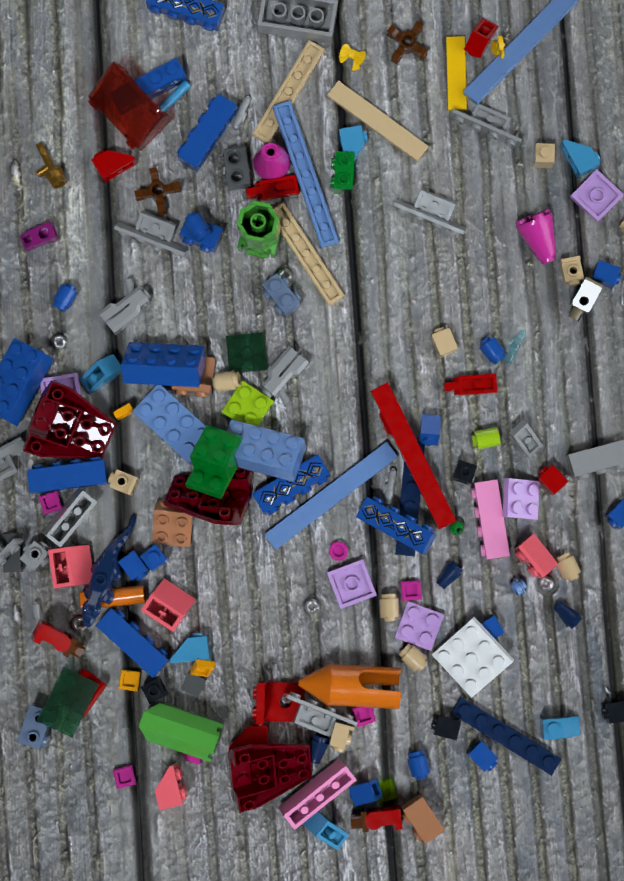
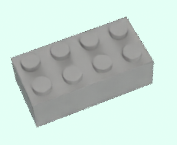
[258,0,338,44]

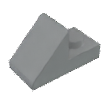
[509,420,543,458]

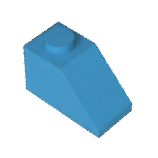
[339,125,368,162]
[560,140,601,179]
[79,354,122,395]
[170,632,210,663]
[540,716,581,740]
[303,811,349,850]

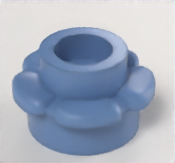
[509,578,527,596]

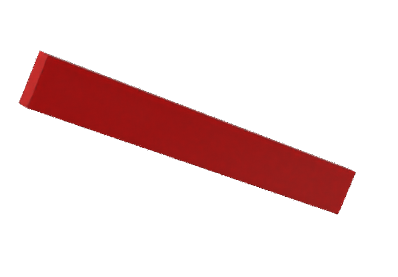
[370,382,456,530]

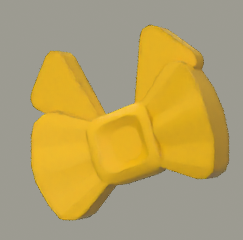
[491,36,505,59]
[339,44,366,71]

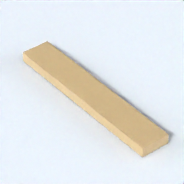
[252,40,325,144]
[327,80,429,162]
[273,202,345,306]

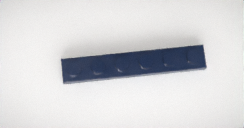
[395,441,425,557]
[451,697,562,776]

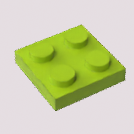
[221,380,274,426]

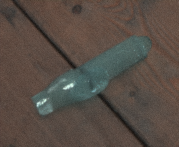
[505,330,526,365]

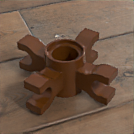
[386,21,428,65]
[134,167,181,216]

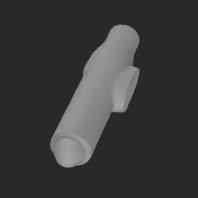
[232,95,251,130]
[383,468,397,505]
[32,600,42,630]

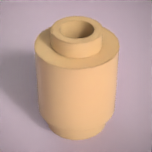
[212,371,241,392]
[555,552,581,582]
[379,594,399,622]
[398,643,427,672]

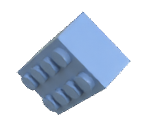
[132,385,206,465]
[227,419,306,482]

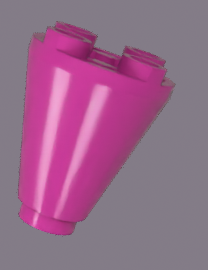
[253,143,291,180]
[515,209,556,264]

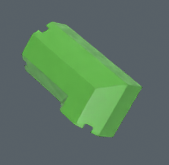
[237,201,281,258]
[139,702,224,762]

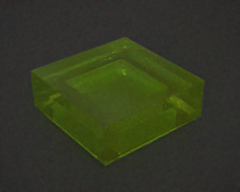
[378,778,397,803]

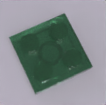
[226,332,268,373]

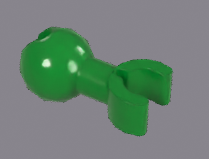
[449,520,464,535]

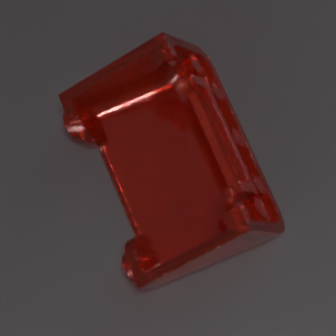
[88,61,173,151]

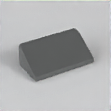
[3,533,23,573]

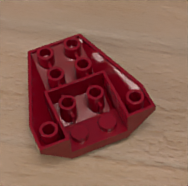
[23,380,116,458]
[163,467,253,525]
[228,744,312,813]

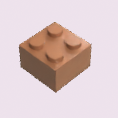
[401,793,445,844]

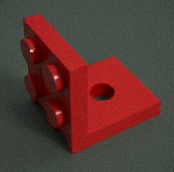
[252,682,305,724]

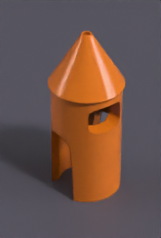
[299,662,402,709]

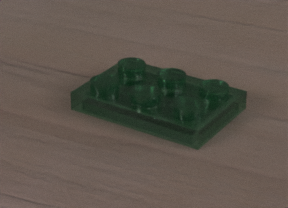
[36,667,99,738]

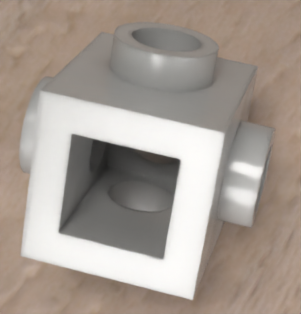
[20,541,50,572]

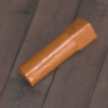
[80,585,146,609]

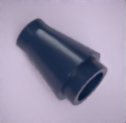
[436,560,463,589]
[554,601,583,629]
[310,733,329,764]

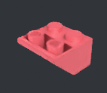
[514,534,558,579]
[48,545,93,589]
[141,578,196,632]
[155,762,188,810]

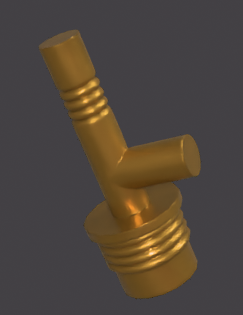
[36,142,66,189]

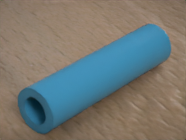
[158,80,191,113]

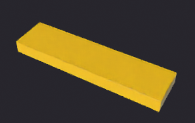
[446,36,467,111]

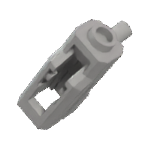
[98,279,151,335]
[261,346,309,405]

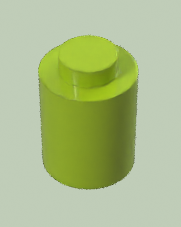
[471,426,501,450]

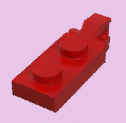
[246,175,299,201]
[443,374,498,396]

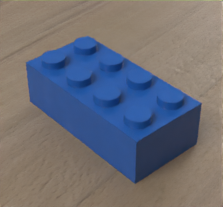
[0,338,54,426]
[121,342,206,387]

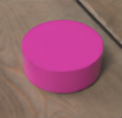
[329,542,348,561]

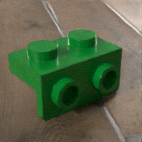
[330,151,355,194]

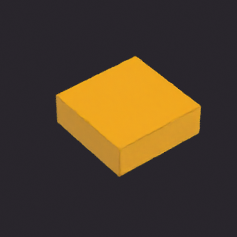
[113,403,134,420]
[190,659,215,677]
[118,670,141,692]

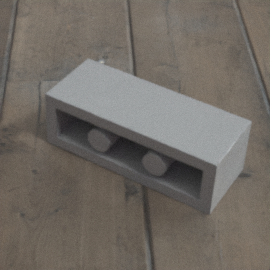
[566,440,624,480]
[42,488,97,548]

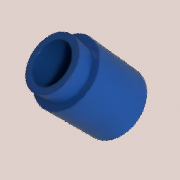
[184,212,211,242]
[52,283,78,312]
[479,336,507,365]
[407,750,430,780]

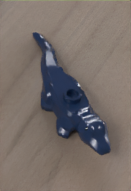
[82,514,136,627]

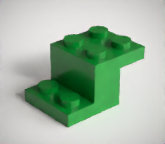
[185,425,242,499]

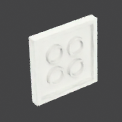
[432,617,514,698]

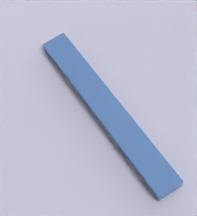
[463,0,578,105]
[272,100,339,249]
[264,442,398,550]

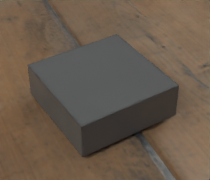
[181,671,206,698]

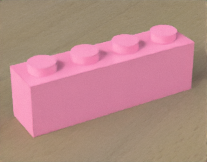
[470,479,510,560]
[278,758,356,830]

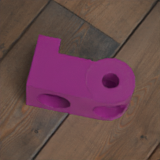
[20,222,60,251]

